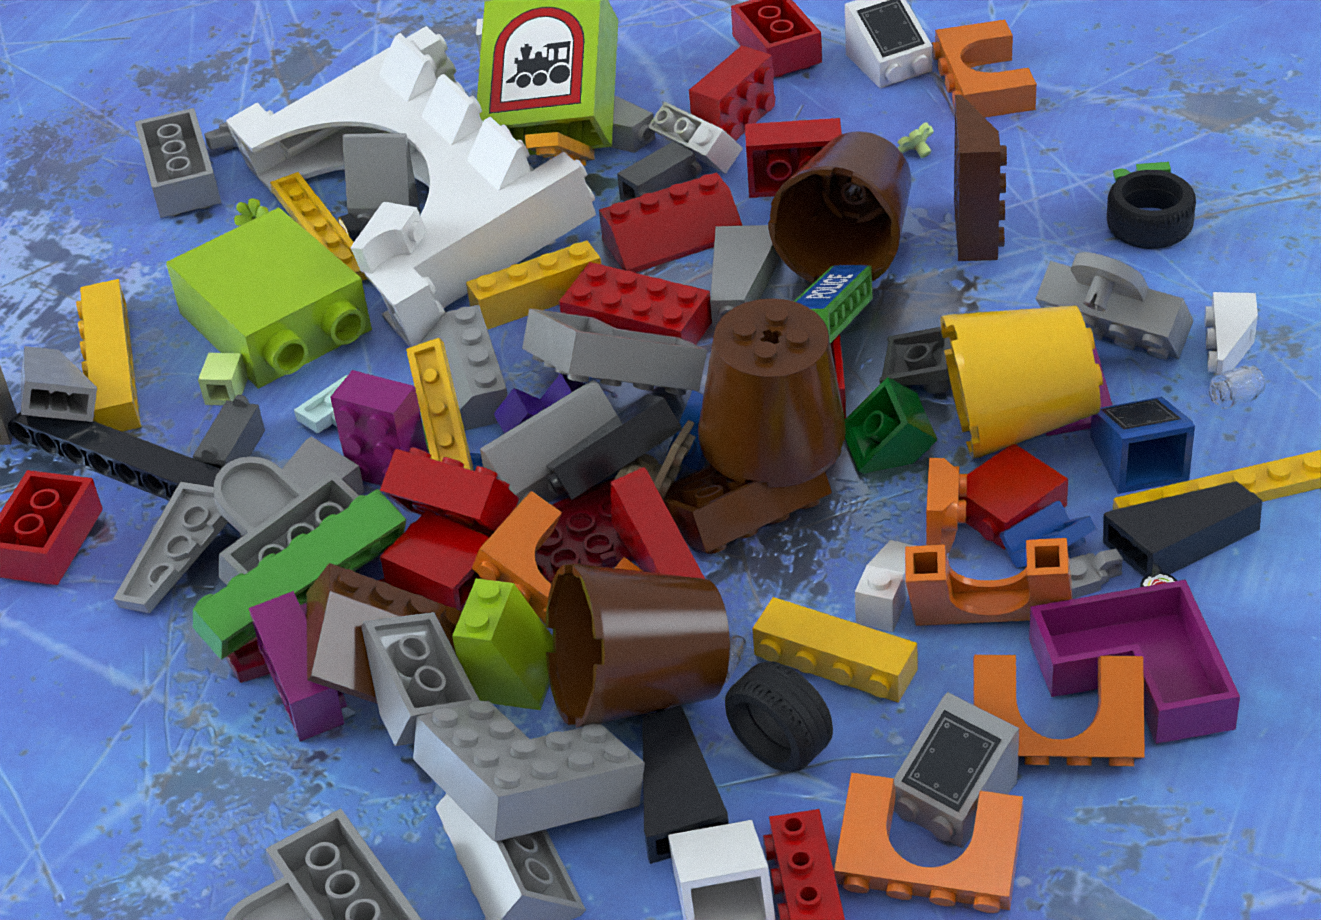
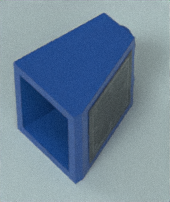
[1090,397,1195,494]

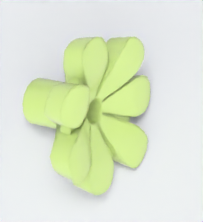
[897,122,934,158]

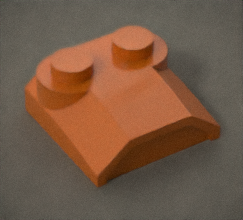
[926,458,967,554]

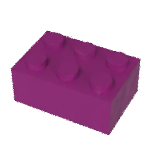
[330,370,428,486]
[248,591,347,742]

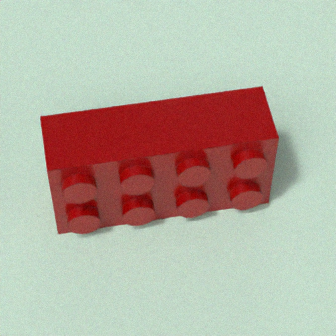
[559,262,712,345]

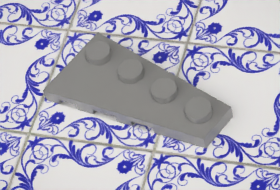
[113,482,228,613]

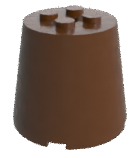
[768,131,911,283]
[698,298,846,487]
[545,564,730,728]

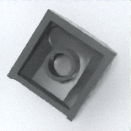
[879,327,951,394]

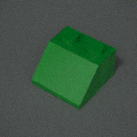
[845,377,938,474]

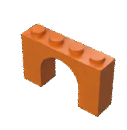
[931,19,1037,117]
[471,491,643,629]
[905,538,1073,626]
[973,655,1145,767]
[834,772,1024,913]

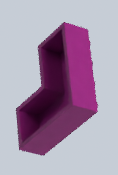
[1029,579,1240,744]

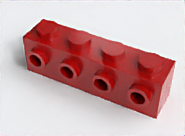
[763,809,845,920]

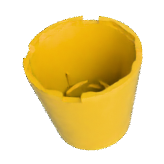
[940,305,1103,459]

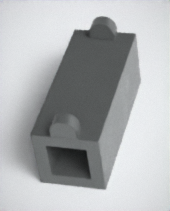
[617,141,702,201]
[193,395,265,469]

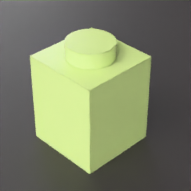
[198,353,248,405]

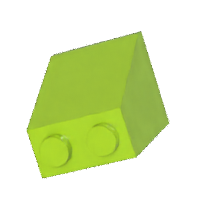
[452,578,553,710]

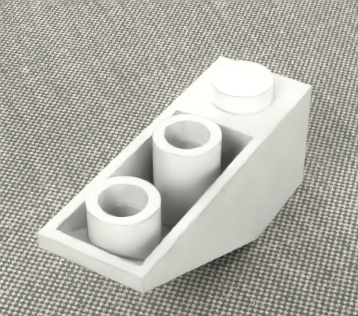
[648,102,743,174]
[1204,292,1258,387]

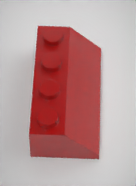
[599,172,743,273]

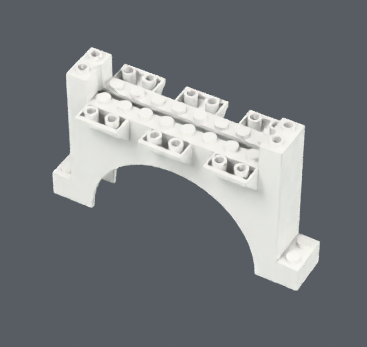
[226,26,596,347]

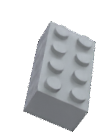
[135,108,221,218]

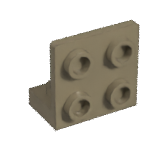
[614,420,696,499]

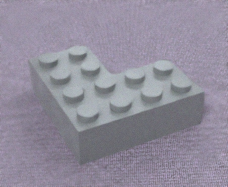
[522,308,707,395]
[413,701,645,842]

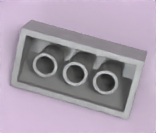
[419,305,508,430]
[480,380,617,507]
[435,793,586,920]

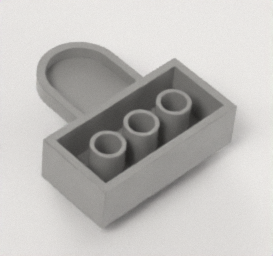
[1035,252,1194,359]
[213,456,359,585]
[224,808,422,920]

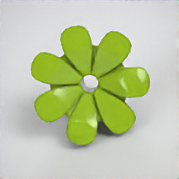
[234,198,269,226]

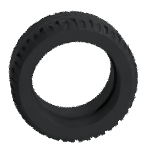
[1106,170,1196,249]
[725,662,833,772]

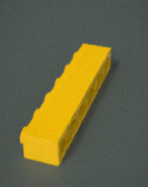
[76,279,141,432]

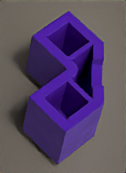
[494,374,585,434]

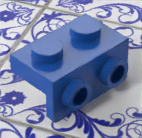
[1000,501,1096,568]

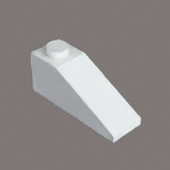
[855,540,916,632]

